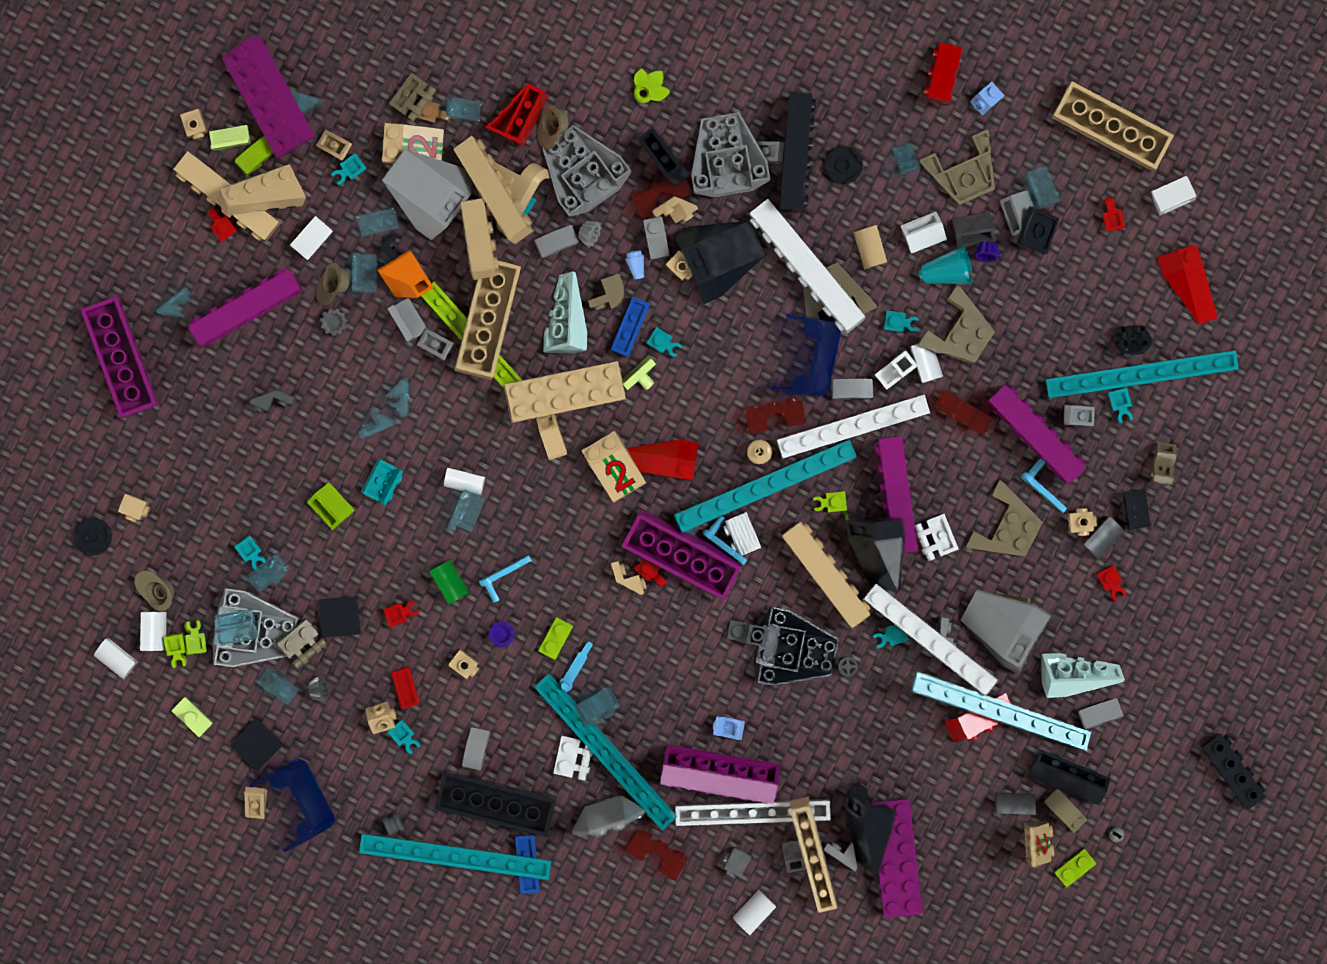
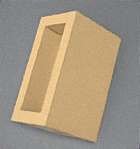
[854,225,887,270]

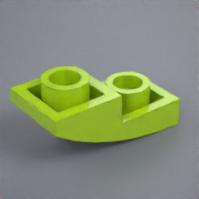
[235,136,274,176]

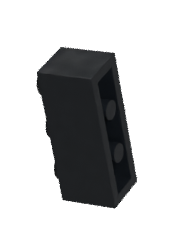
[638,127,691,186]

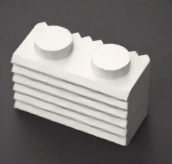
[723,512,761,556]

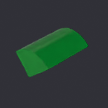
[429,560,470,604]

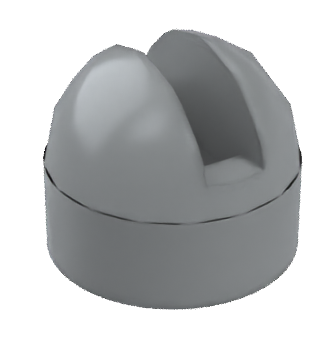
[1108,827,1124,842]

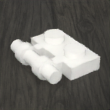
[914,514,958,561]
[553,736,593,780]

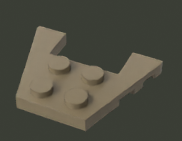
[919,129,995,205]
[803,262,878,338]
[917,285,995,364]
[965,480,1043,557]

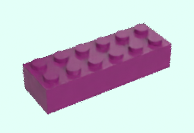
[221,35,315,158]
[188,268,304,348]
[80,296,159,418]
[986,385,1086,484]
[874,436,918,553]
[622,509,743,600]
[660,744,780,804]
[870,797,923,918]

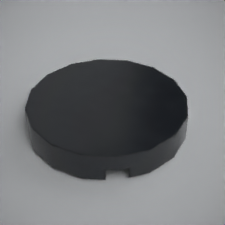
[825,146,863,185]
[73,518,112,556]

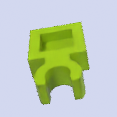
[813,491,847,512]
[184,620,207,655]
[163,633,187,668]

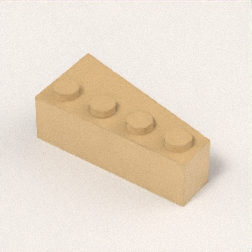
[217,164,306,215]
[461,198,499,280]

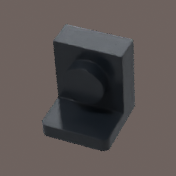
[380,234,401,261]

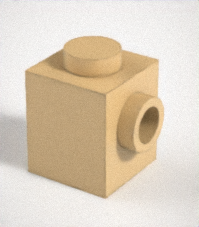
[180,109,208,140]
[666,251,693,281]
[118,494,150,522]
[449,649,479,679]

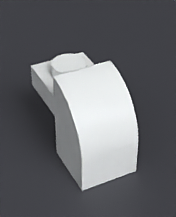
[875,351,918,390]

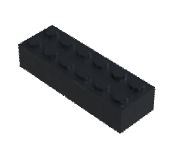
[779,92,816,212]
[435,770,557,837]

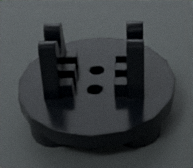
[1113,325,1152,355]

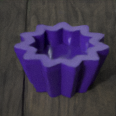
[973,241,1000,263]
[488,620,515,648]

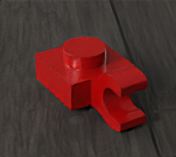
[1102,197,1126,232]
[207,208,238,242]
[634,559,667,587]

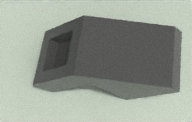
[250,390,296,413]
[727,620,769,647]

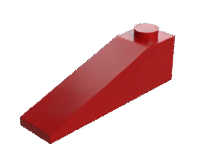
[1157,244,1217,324]
[627,440,698,480]

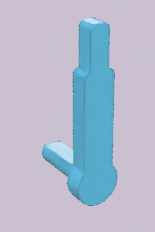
[1021,459,1067,513]
[702,516,747,565]
[479,555,532,603]
[559,641,593,692]

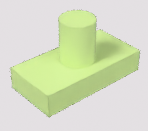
[622,356,656,390]
[172,697,213,737]

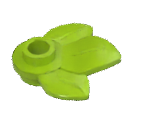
[634,69,670,103]

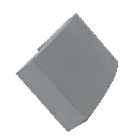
[534,225,579,258]
[831,379,873,400]
[939,617,956,647]
[1078,698,1124,730]
[462,727,490,772]

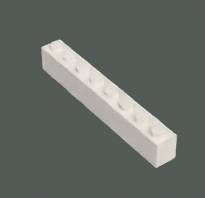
[750,199,865,334]
[777,395,930,458]
[864,584,998,695]
[675,799,830,826]

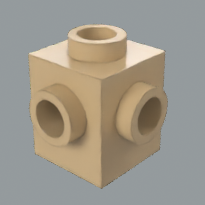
[1067,508,1097,536]
[366,702,397,734]

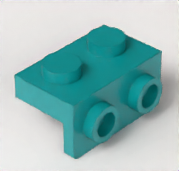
[361,458,403,505]

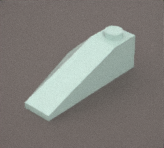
[543,272,587,354]
[1041,653,1125,698]

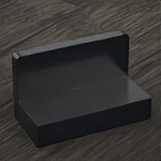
[1122,489,1151,530]

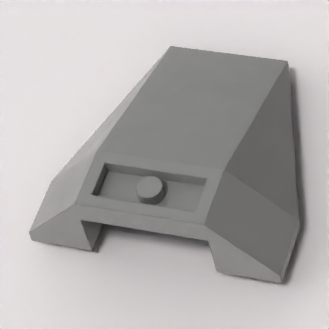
[691,112,770,197]
[543,125,632,217]
[382,149,474,240]
[212,588,298,667]
[961,590,1051,674]
[572,794,646,837]

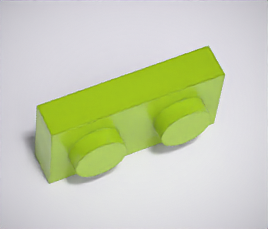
[539,617,573,660]
[1054,848,1096,888]

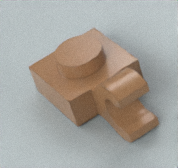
[417,101,452,123]

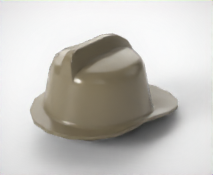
[537,104,569,149]
[316,262,351,305]
[135,570,174,611]

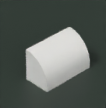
[1152,176,1197,216]
[901,212,947,254]
[290,216,333,260]
[910,344,943,383]
[444,468,486,496]
[140,612,167,651]
[94,638,138,680]
[733,890,776,935]

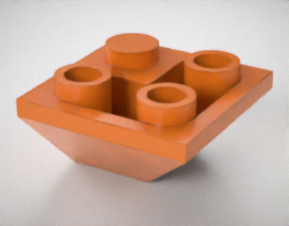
[378,250,434,298]

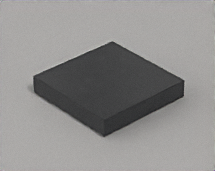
[1017,206,1059,255]
[319,596,361,638]
[230,718,284,772]

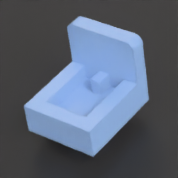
[970,82,1005,115]
[713,716,745,740]

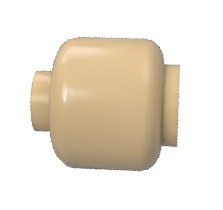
[747,440,772,464]

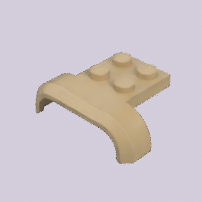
[471,162,551,234]

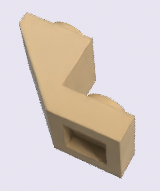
[652,196,698,223]
[536,414,567,460]
[611,561,647,595]

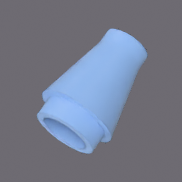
[625,250,645,279]

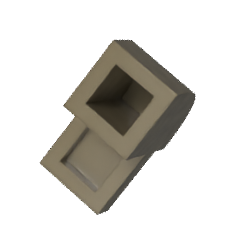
[588,274,624,311]
[1151,441,1177,484]
[1044,789,1087,833]

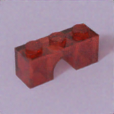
[631,179,693,221]
[933,390,993,436]
[745,398,806,434]
[625,830,687,881]

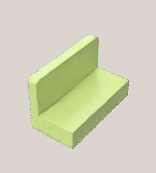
[209,125,251,151]

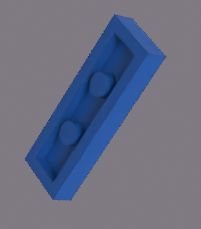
[611,297,650,357]
[515,834,540,894]

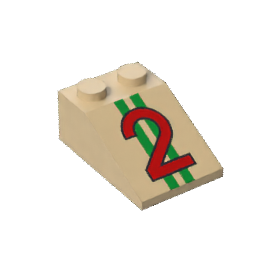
[382,123,444,164]
[582,431,646,503]
[1024,821,1054,867]

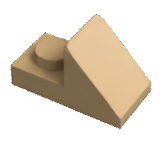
[316,129,352,161]
[245,787,267,819]

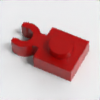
[1096,565,1126,601]
[383,601,419,627]

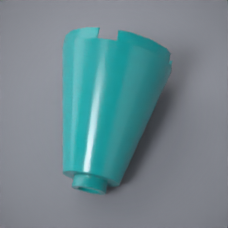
[919,246,973,284]

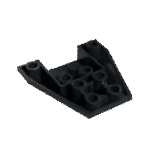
[672,221,766,304]
[845,512,905,591]
[753,607,839,686]
[845,782,895,876]

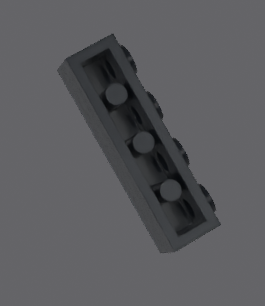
[1200,733,1266,810]
[1028,749,1111,805]

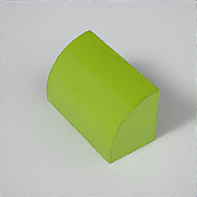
[307,482,355,530]

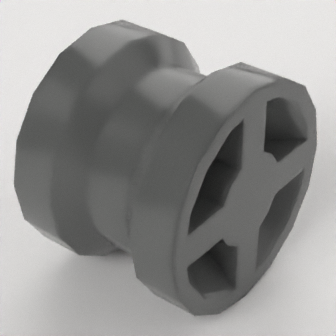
[838,657,858,676]
[383,812,405,836]

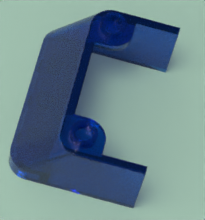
[771,311,841,397]
[249,759,335,853]

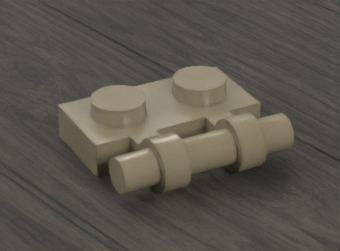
[389,73,436,121]
[276,619,326,668]

